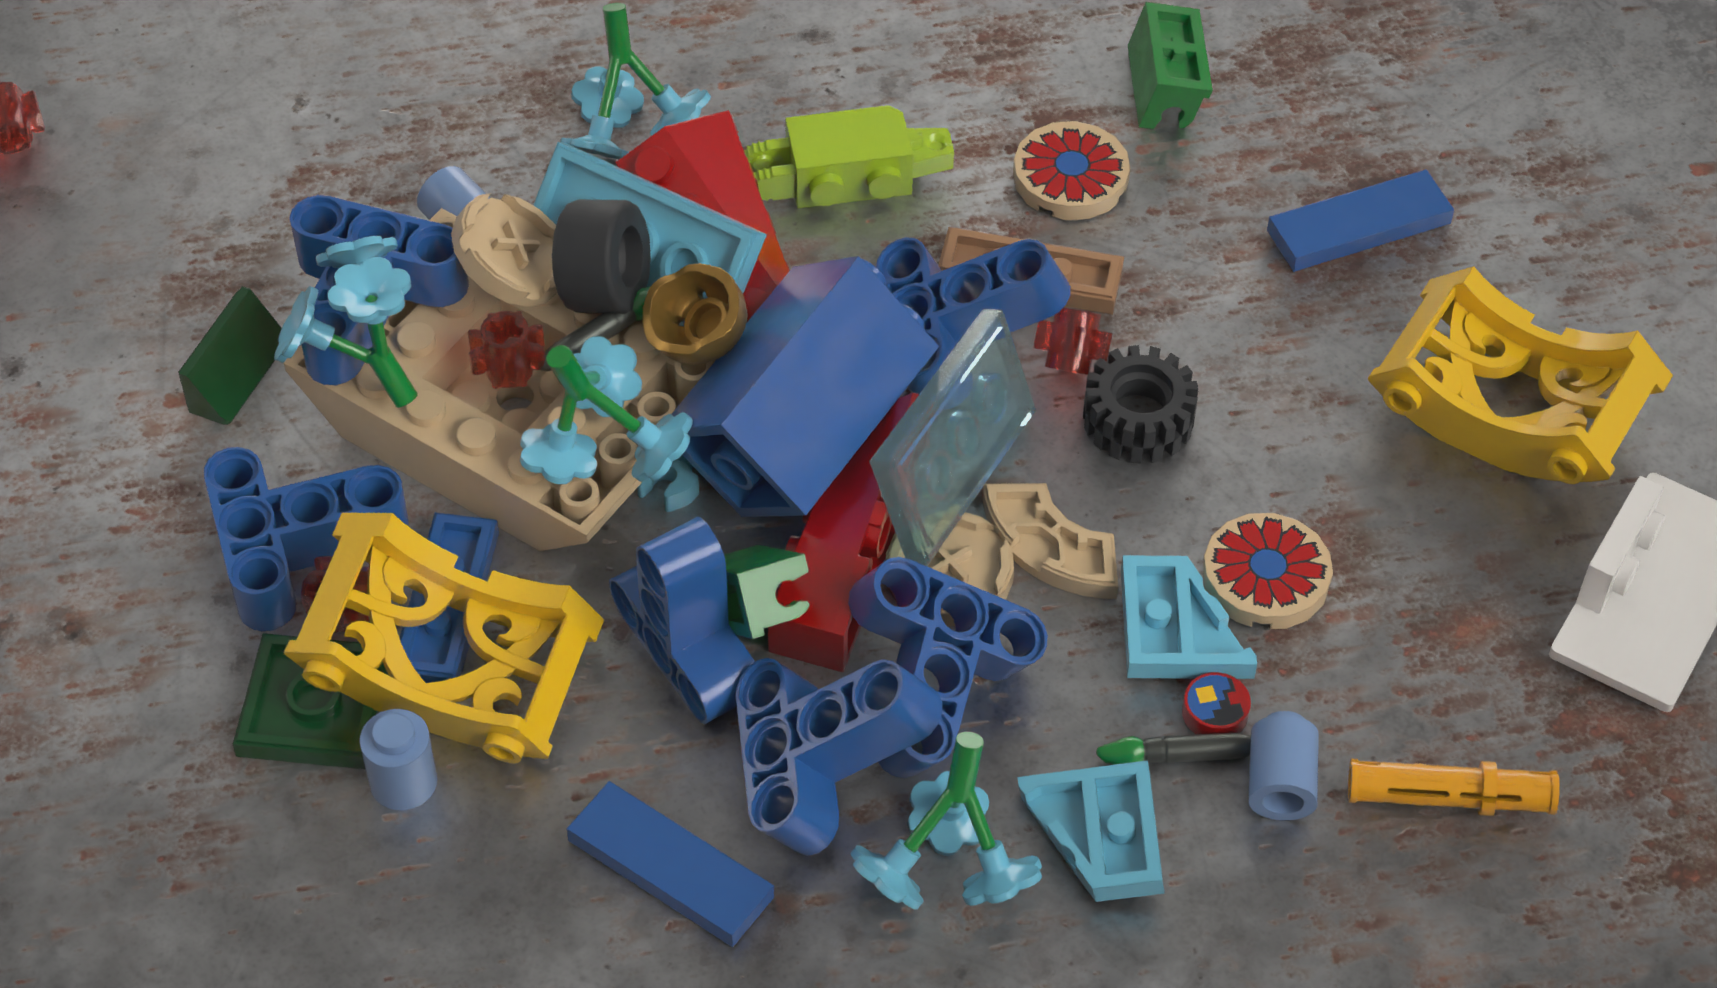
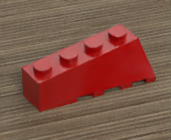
[615,110,790,323]
[768,393,925,673]

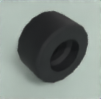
[552,199,651,314]

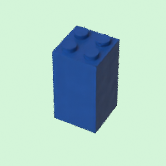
[671,256,939,517]

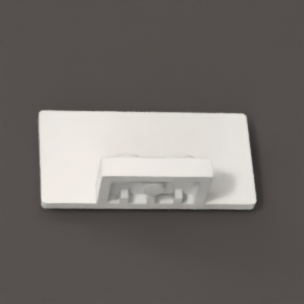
[1549,473,1717,712]

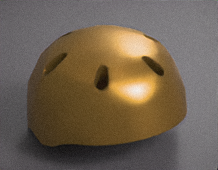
[642,263,747,364]

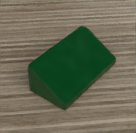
[178,286,282,425]

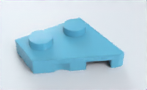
[1121,555,1257,679]
[1018,760,1165,902]

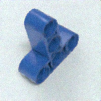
[289,195,469,385]
[876,237,1071,410]
[204,447,409,632]
[609,517,755,724]
[848,557,1048,778]
[736,658,942,856]

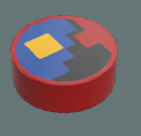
[1182,672,1251,734]

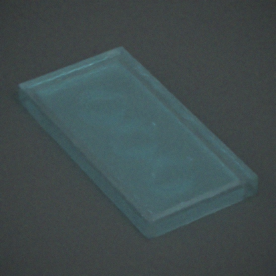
[869,309,1036,566]

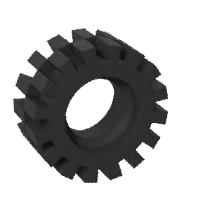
[1083,345,1198,464]

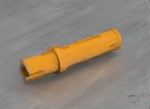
[1348,758,1560,816]

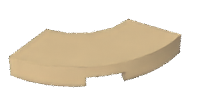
[982,483,1118,599]

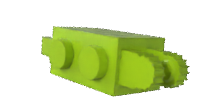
[744,105,954,209]

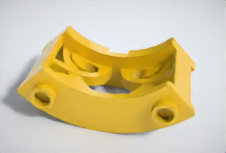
[1368,266,1673,484]
[284,513,605,763]

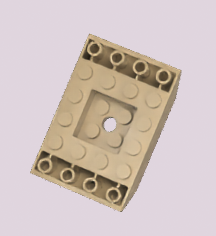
[284,208,716,551]

